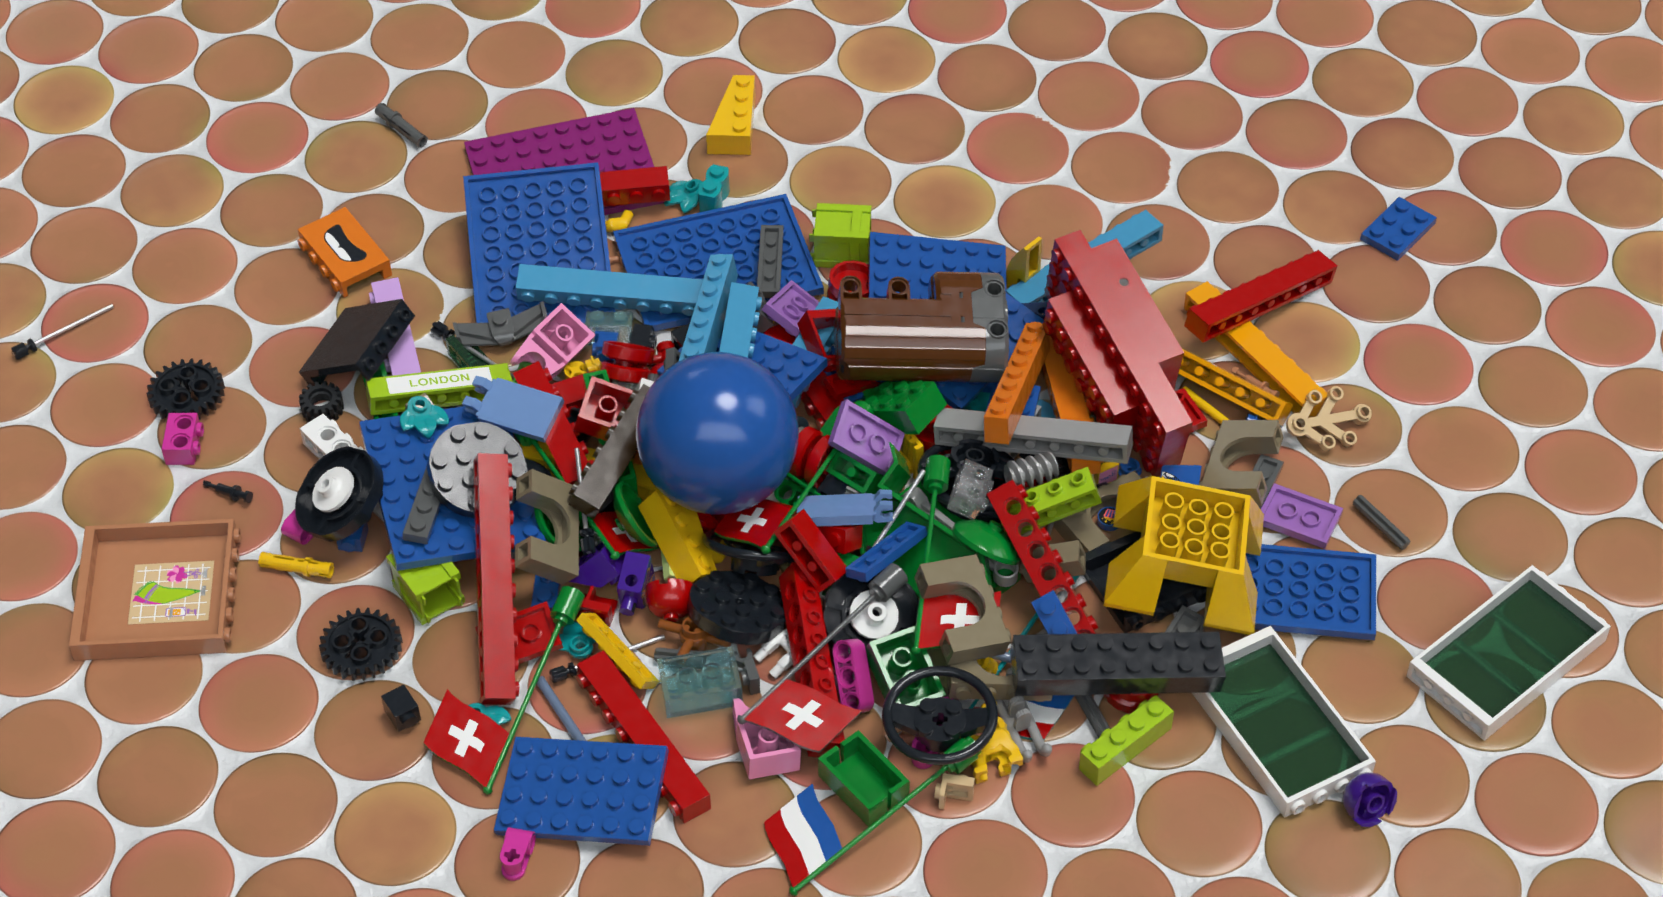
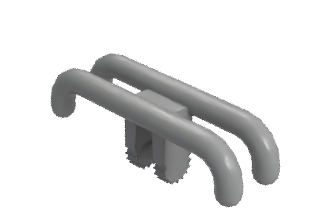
[992,668,1052,763]

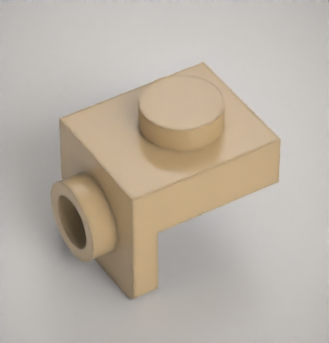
[934,773,975,809]

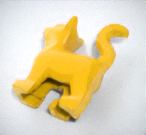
[964,702,1023,784]

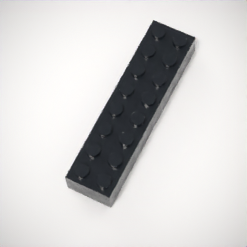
[1010,632,1226,696]

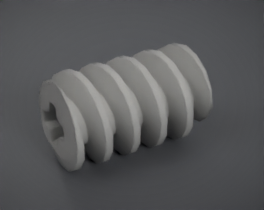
[1004,451,1059,488]

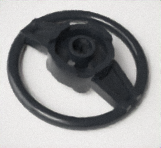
[917,439,1016,513]
[703,528,794,576]
[882,666,998,765]

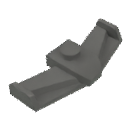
[452,301,547,346]

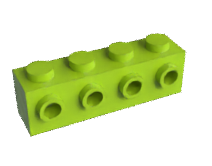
[1001,467,1102,534]
[1079,695,1174,786]

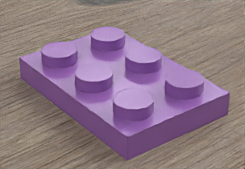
[761,280,819,338]
[828,399,905,476]
[1261,483,1343,549]

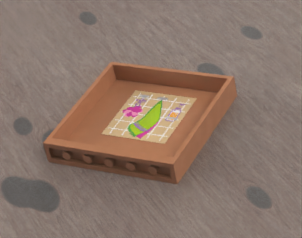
[69,519,241,661]

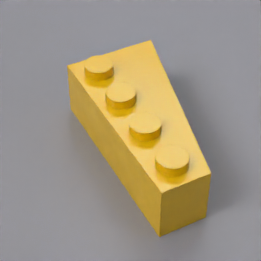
[706,75,756,155]
[638,490,716,583]

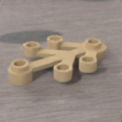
[1286,386,1372,451]

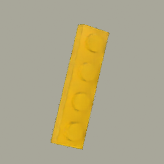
[576,613,659,689]

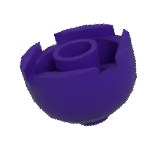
[1342,772,1397,827]

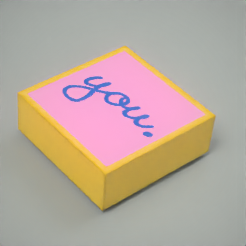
[1093,462,1119,484]

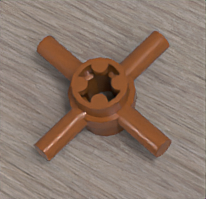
[658,616,731,663]

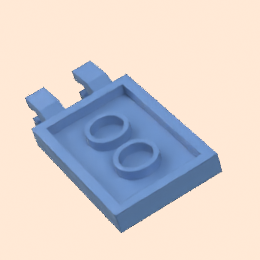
[462,376,564,443]
[797,489,893,526]

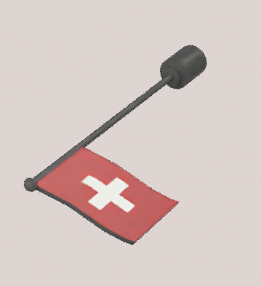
[737,563,908,753]

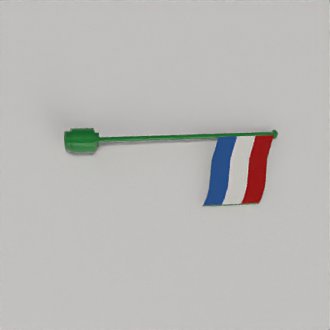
[764,736,981,896]

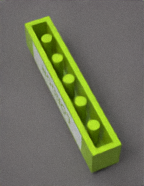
[366,363,513,415]

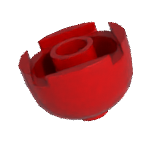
[645,578,693,622]

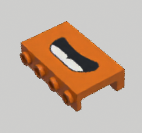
[297,207,392,297]

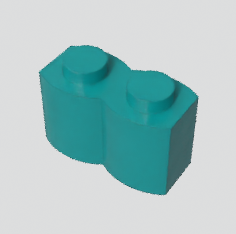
[698,164,730,212]

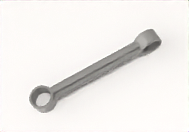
[901,487,1019,587]

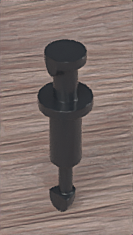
[203,480,253,503]

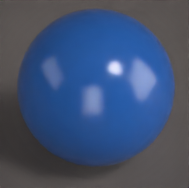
[636,352,799,515]

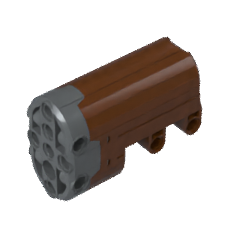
[834,271,1009,383]

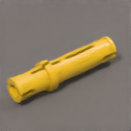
[258,552,334,579]

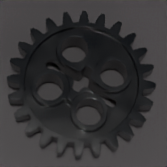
[146,358,225,420]
[319,608,403,681]

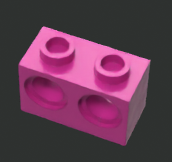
[161,413,204,465]

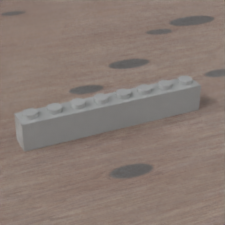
[933,408,1133,464]

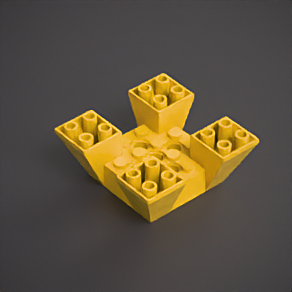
[1103,476,1264,635]

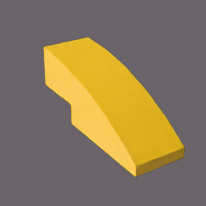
[1006,236,1042,288]

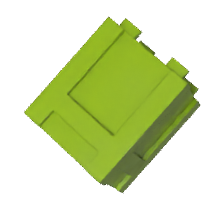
[809,203,872,268]
[386,553,466,625]

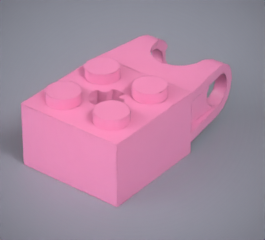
[509,303,595,378]
[732,698,801,779]

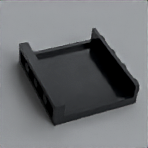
[299,299,415,386]
[1083,531,1207,633]

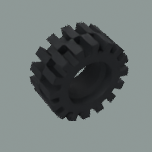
[299,381,344,422]

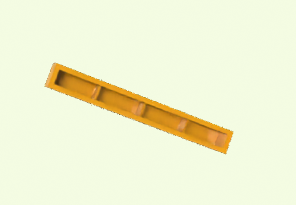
[1184,281,1327,418]

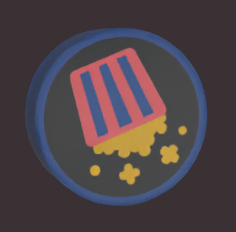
[1097,507,1118,531]

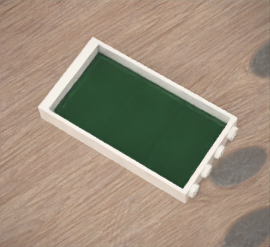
[1406,565,1611,741]
[1192,626,1376,818]

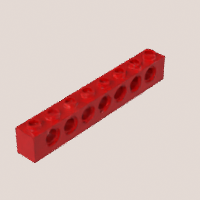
[987,479,1099,634]
[779,562,845,758]

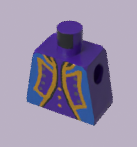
[617,551,655,616]

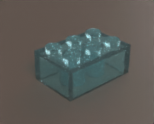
[657,646,743,718]

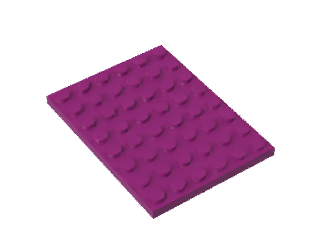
[464,108,664,215]

